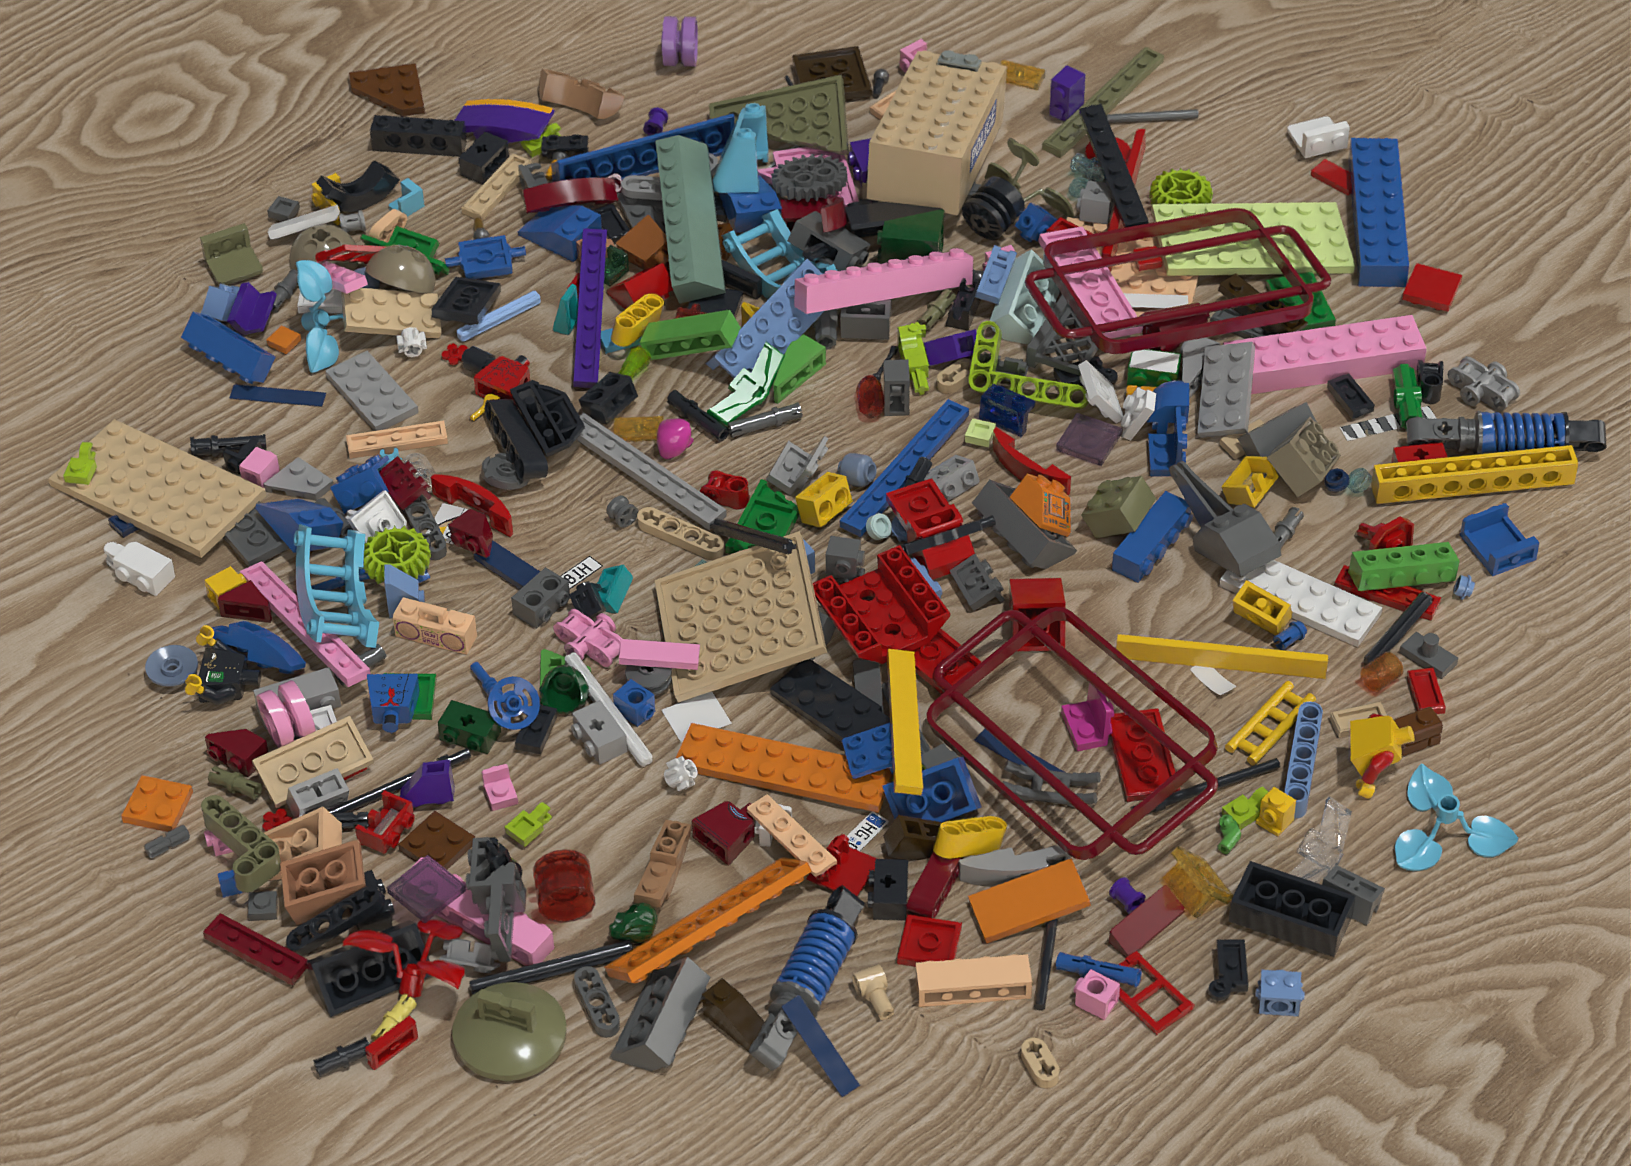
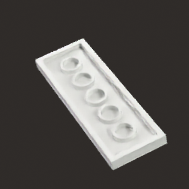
[1219,560,1382,647]

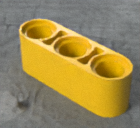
[611,294,664,347]
[933,816,1007,858]

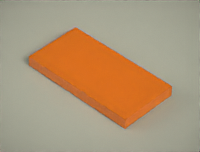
[968,858,1091,944]

